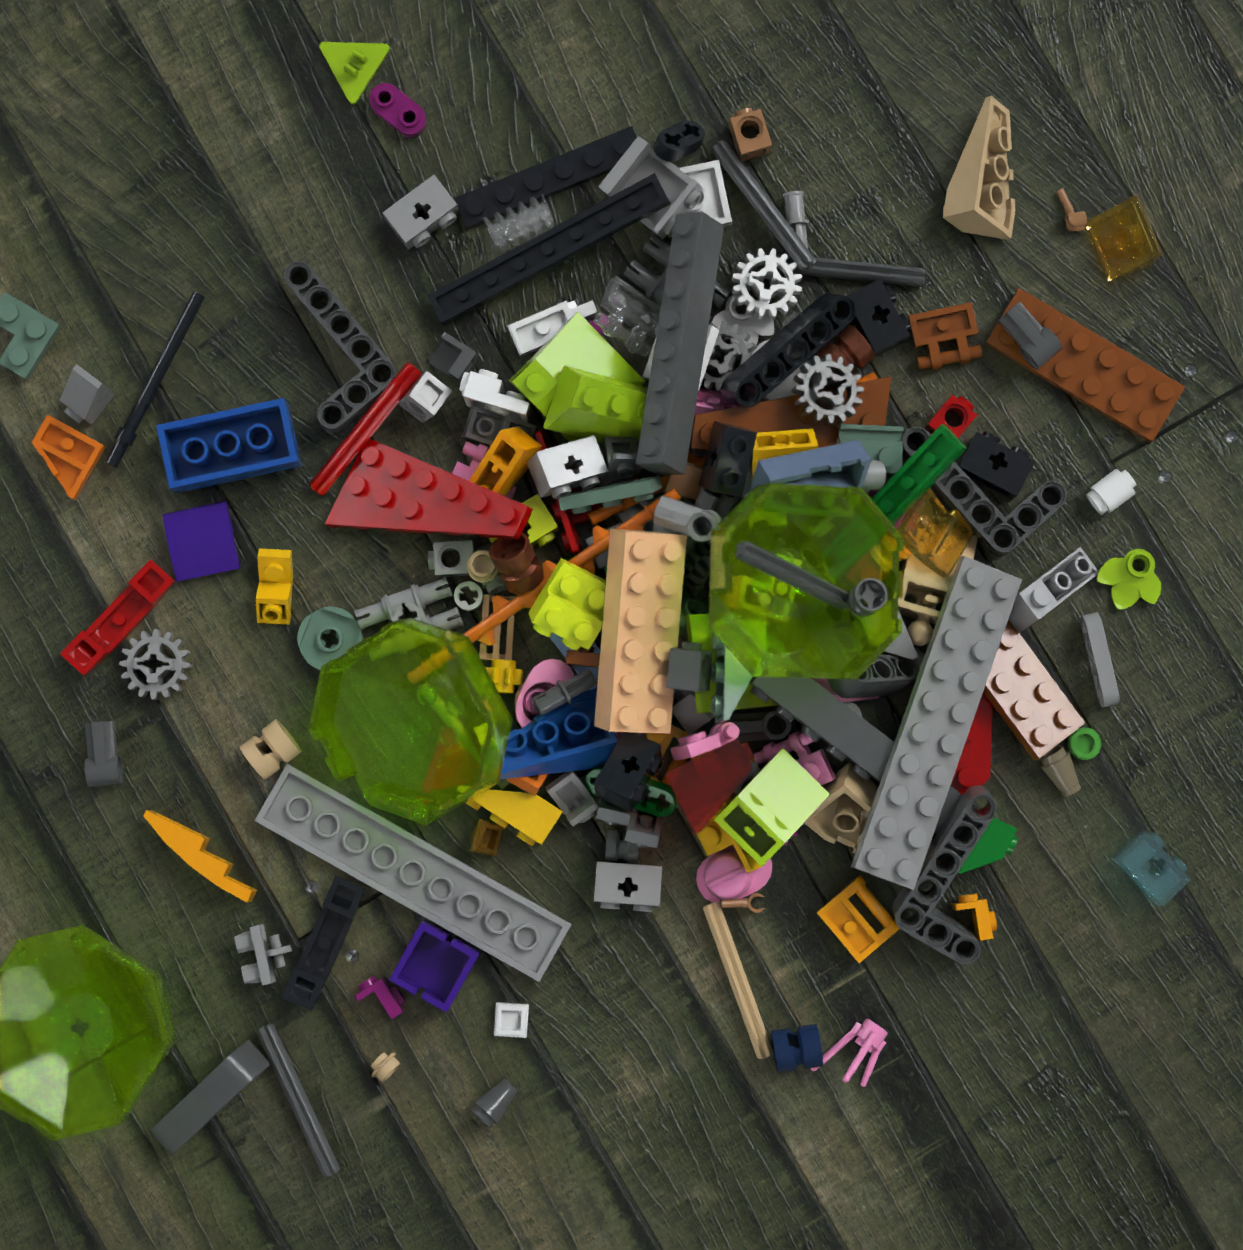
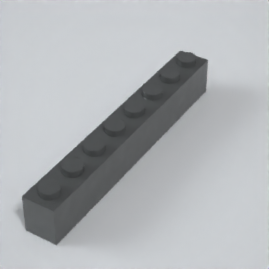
[636,211,724,475]
[749,649,979,837]

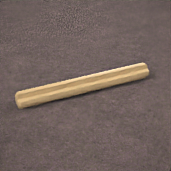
[703,902,774,1059]

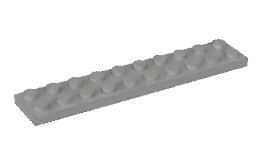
[851,556,1022,890]
[255,764,572,982]

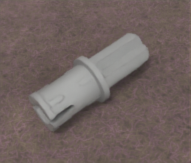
[783,191,809,249]

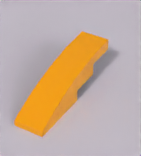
[143,810,257,903]

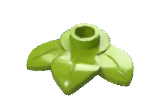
[1096,549,1161,610]

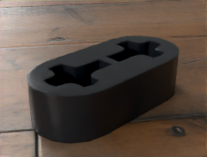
[653,120,706,162]

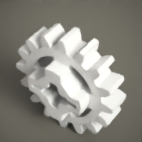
[731,248,802,320]

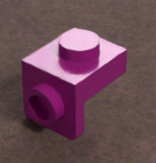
[354,976,406,1019]

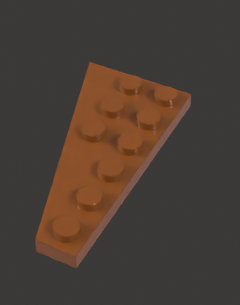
[689,376,892,450]

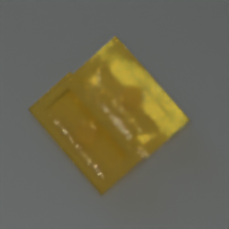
[894,488,974,577]

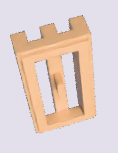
[479,594,516,660]

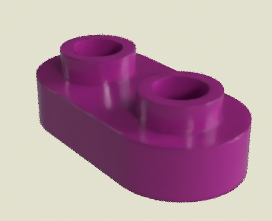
[369,83,427,138]

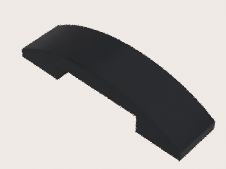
[281,876,366,1011]

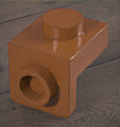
[566,646,600,687]

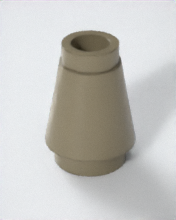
[1040,746,1081,797]

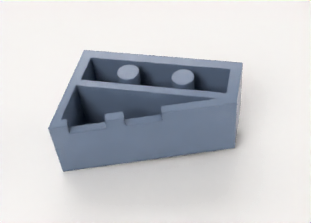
[750,440,872,517]

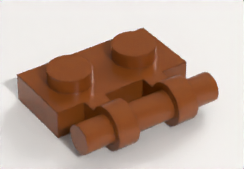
[907,302,982,370]

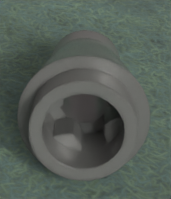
[470,1078,518,1128]

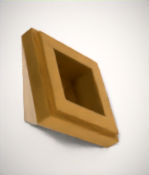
[470,819,503,857]

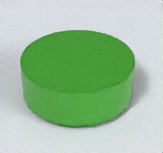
[1067,727,1101,760]

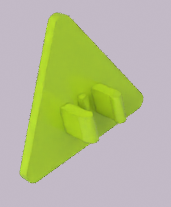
[319,42,390,105]

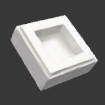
[494,1002,529,1038]

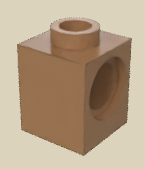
[729,108,772,162]

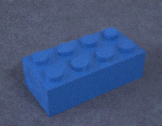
[156,398,302,494]

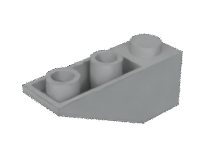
[1008,547,1099,633]

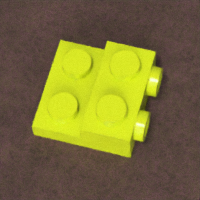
[528,558,606,651]

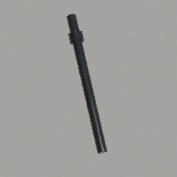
[105,291,205,468]

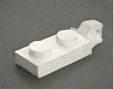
[507,300,598,357]

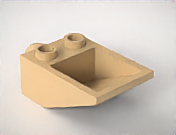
[893,519,978,646]

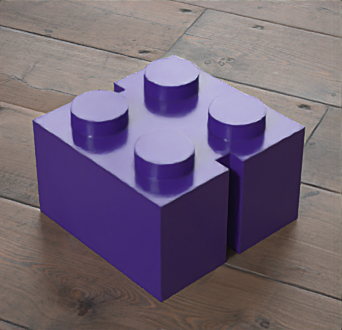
[389,920,481,1013]

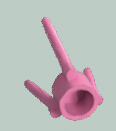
[811,1018,888,1087]

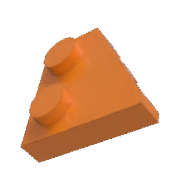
[31,414,106,501]

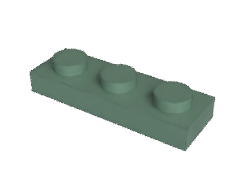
[558,475,662,514]

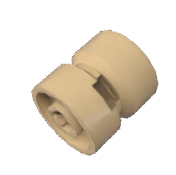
[240,719,302,780]

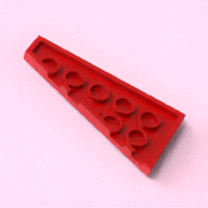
[325,439,533,539]

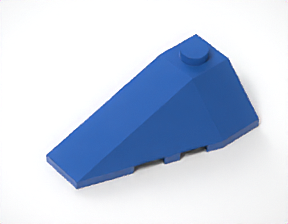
[482,688,618,780]

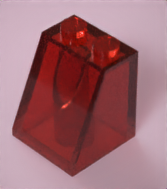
[665,738,755,834]

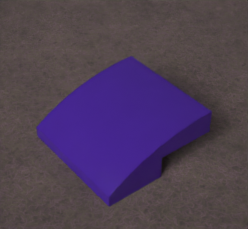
[162,501,241,582]

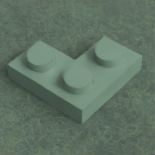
[0,292,62,381]

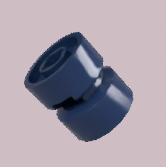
[771,1024,823,1073]

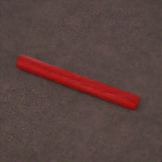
[309,363,421,495]

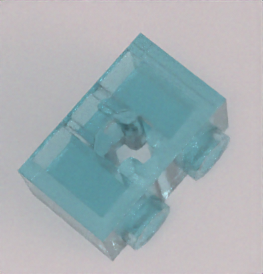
[1111,831,1191,907]

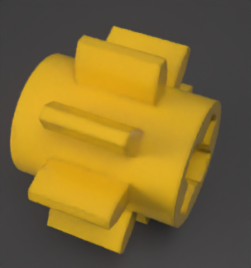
[483,659,523,694]

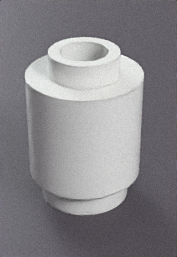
[1086,469,1137,515]

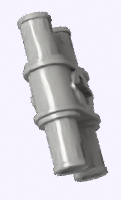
[354,576,464,660]

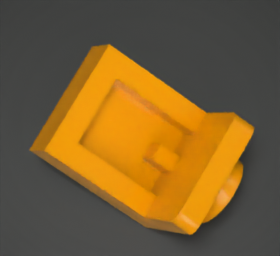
[951,893,997,941]

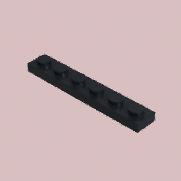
[454,126,637,230]

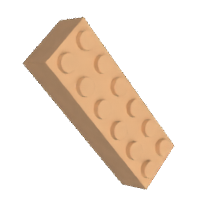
[594,529,687,733]

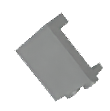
[598,135,703,239]

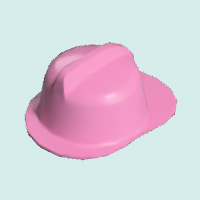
[514,659,574,728]
[696,845,772,903]

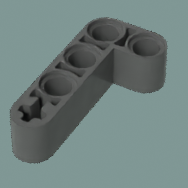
[149,1040,271,1156]

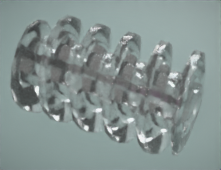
[483,193,554,253]

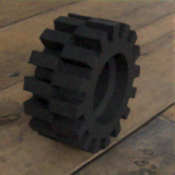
[683,539,737,602]

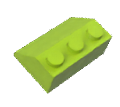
[543,365,648,443]

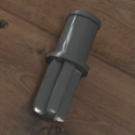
[532,670,596,716]

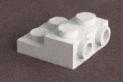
[459,369,532,423]

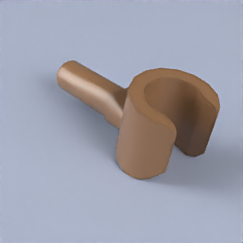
[1056,189,1087,231]
[720,893,765,913]

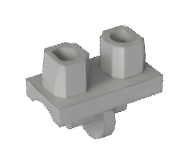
[234,924,292,986]

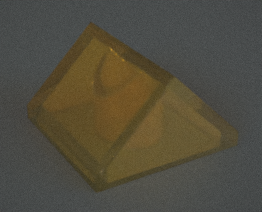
[1086,195,1163,281]

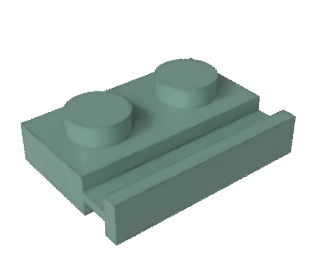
[837,424,904,474]

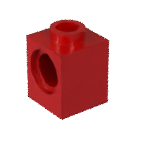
[924,394,977,438]

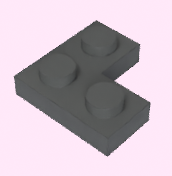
[596,799,663,848]

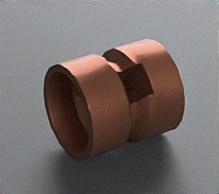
[814,325,876,375]
[488,532,544,594]

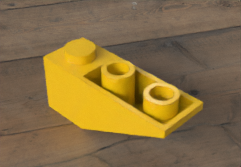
[459,787,563,846]

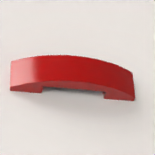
[60,559,175,677]

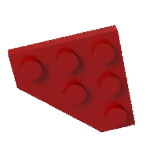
[951,693,993,795]

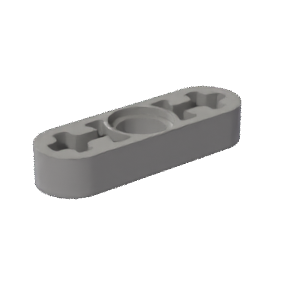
[1080,612,1120,708]

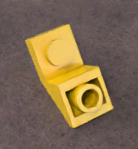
[255,548,293,625]

